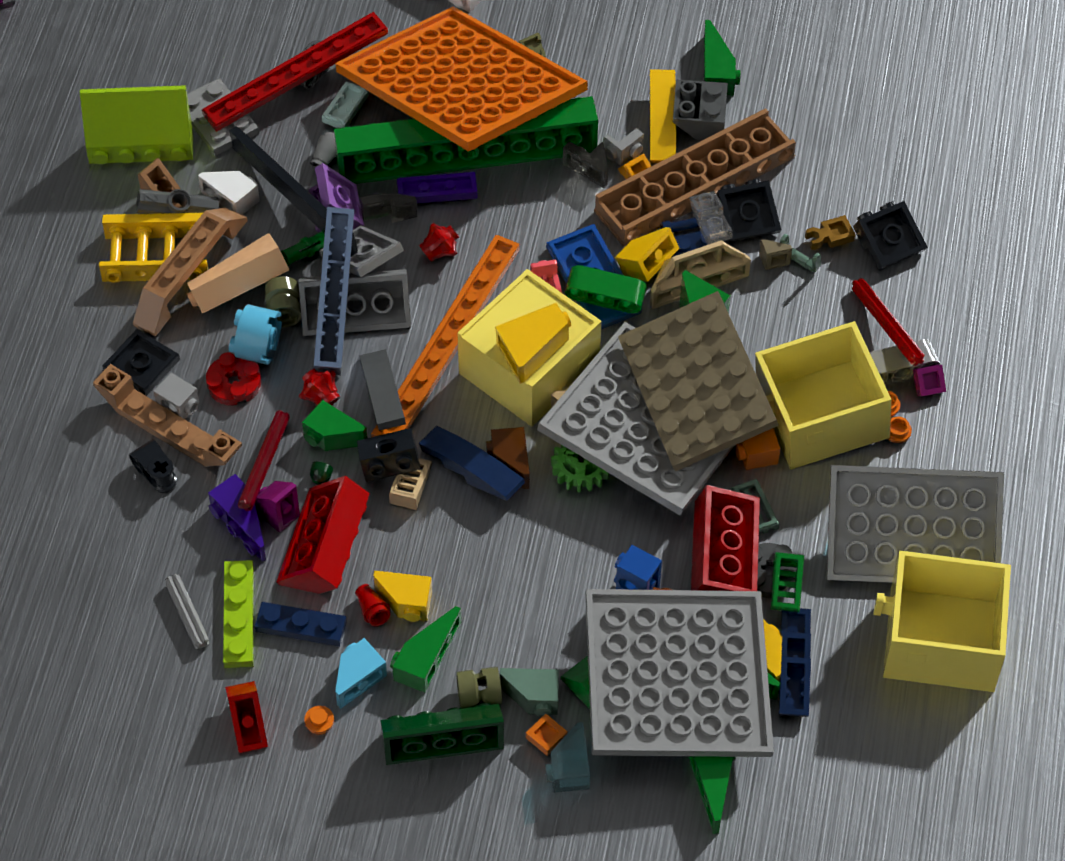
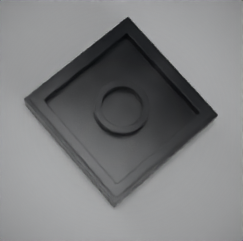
[102,329,180,396]

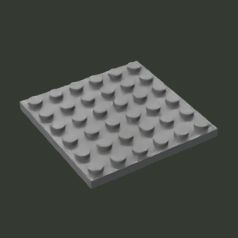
[537,322,735,516]
[585,589,774,757]

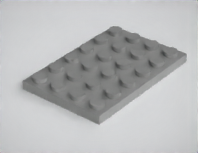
[826,465,1004,583]

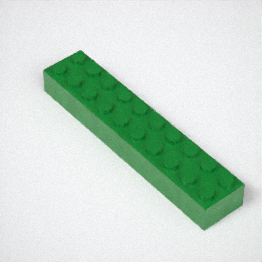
[334,96,598,184]

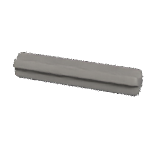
[165,574,209,649]

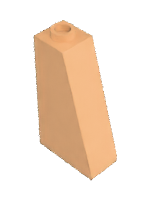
[186,233,289,314]

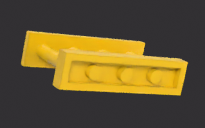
[99,213,209,283]

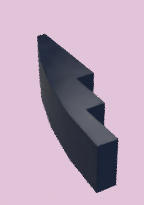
[418,425,525,501]
[779,608,811,717]

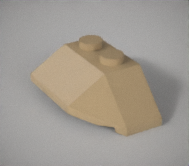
[650,240,751,309]

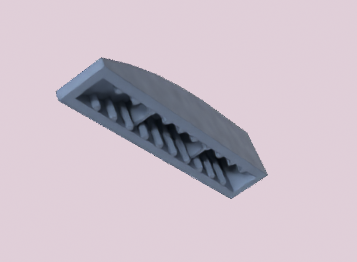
[314,207,354,376]

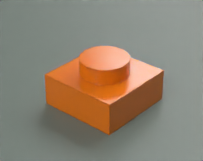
[526,714,568,756]

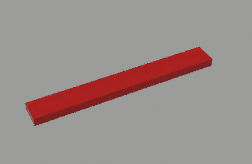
[202,11,388,132]

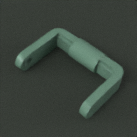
[780,234,821,273]

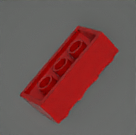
[276,475,370,594]
[691,485,760,591]

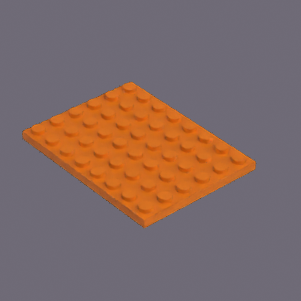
[335,6,588,152]

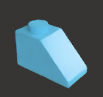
[335,638,387,709]

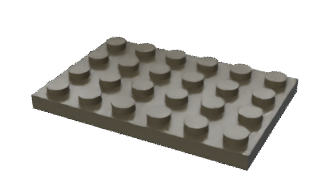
[618,291,779,472]

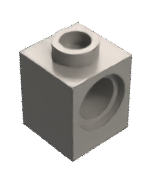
[154,373,200,419]

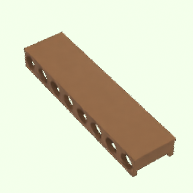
[594,108,796,247]

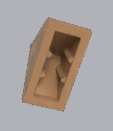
[138,158,182,208]

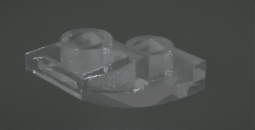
[689,191,733,245]

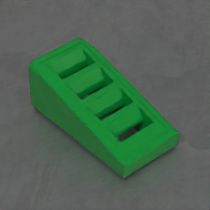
[770,552,804,612]

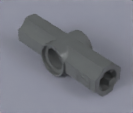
[136,189,219,214]

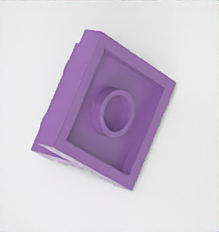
[309,163,364,232]

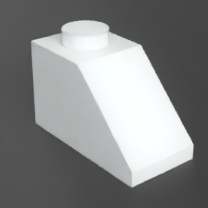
[198,171,260,215]

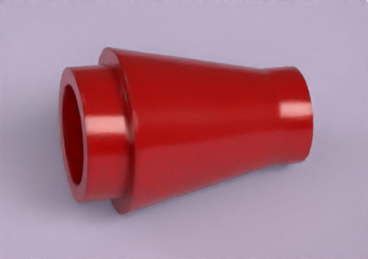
[355,584,391,626]

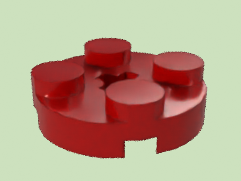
[206,352,261,406]

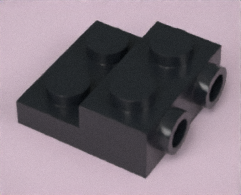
[715,179,782,243]
[853,201,928,270]

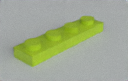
[223,560,254,668]

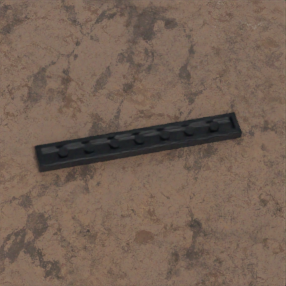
[229,126,358,257]

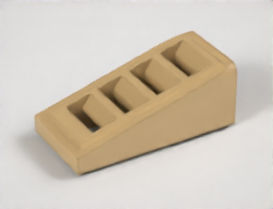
[389,458,432,510]

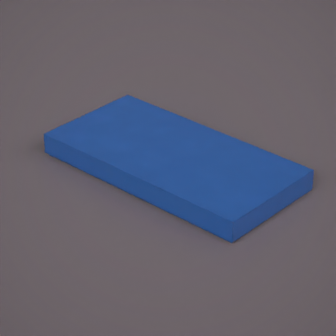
[546,224,642,330]

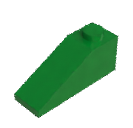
[704,20,741,95]
[390,606,462,693]
[688,756,736,834]

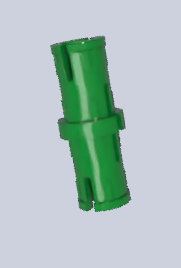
[281,231,325,266]

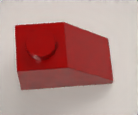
[225,681,268,753]

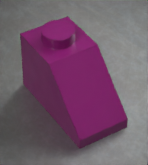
[255,481,300,533]

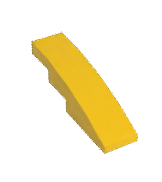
[649,69,676,163]

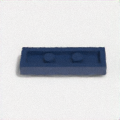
[255,602,347,646]

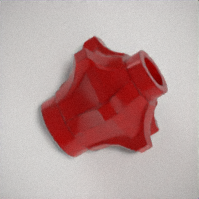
[419,223,460,262]
[299,368,341,406]

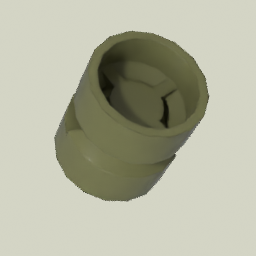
[265,276,301,328]
[456,667,502,709]

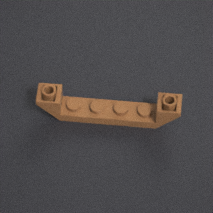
[133,208,248,337]
[93,364,242,467]

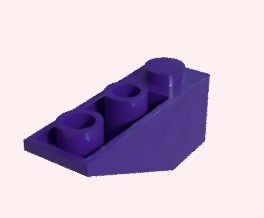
[208,474,266,562]

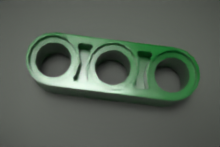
[565,265,647,314]

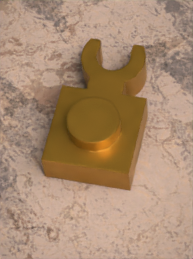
[805,215,856,250]

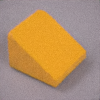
[618,153,651,179]

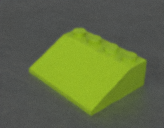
[80,85,193,164]

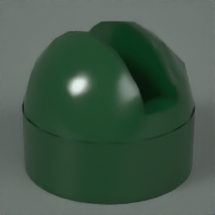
[310,461,334,485]

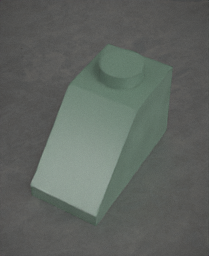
[500,668,559,717]

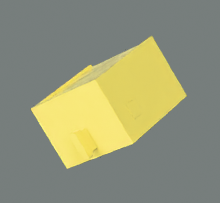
[458,269,602,427]
[755,321,892,470]
[873,550,1011,692]

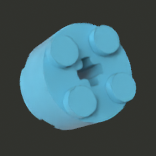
[229,304,282,365]

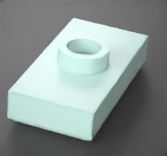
[322,81,369,128]

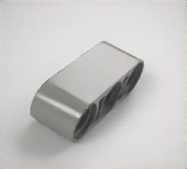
[870,340,940,385]

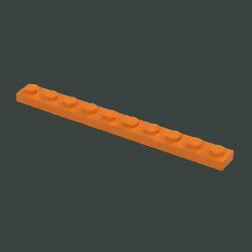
[371,235,520,437]

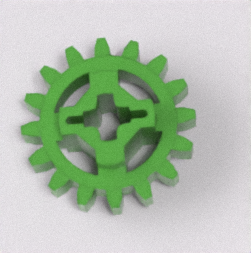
[551,445,609,492]

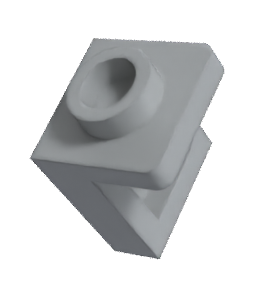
[603,128,644,167]

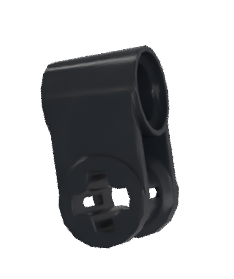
[129,439,177,493]

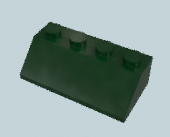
[380,703,504,765]

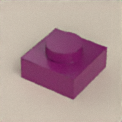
[913,364,947,397]

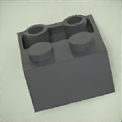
[673,79,728,141]

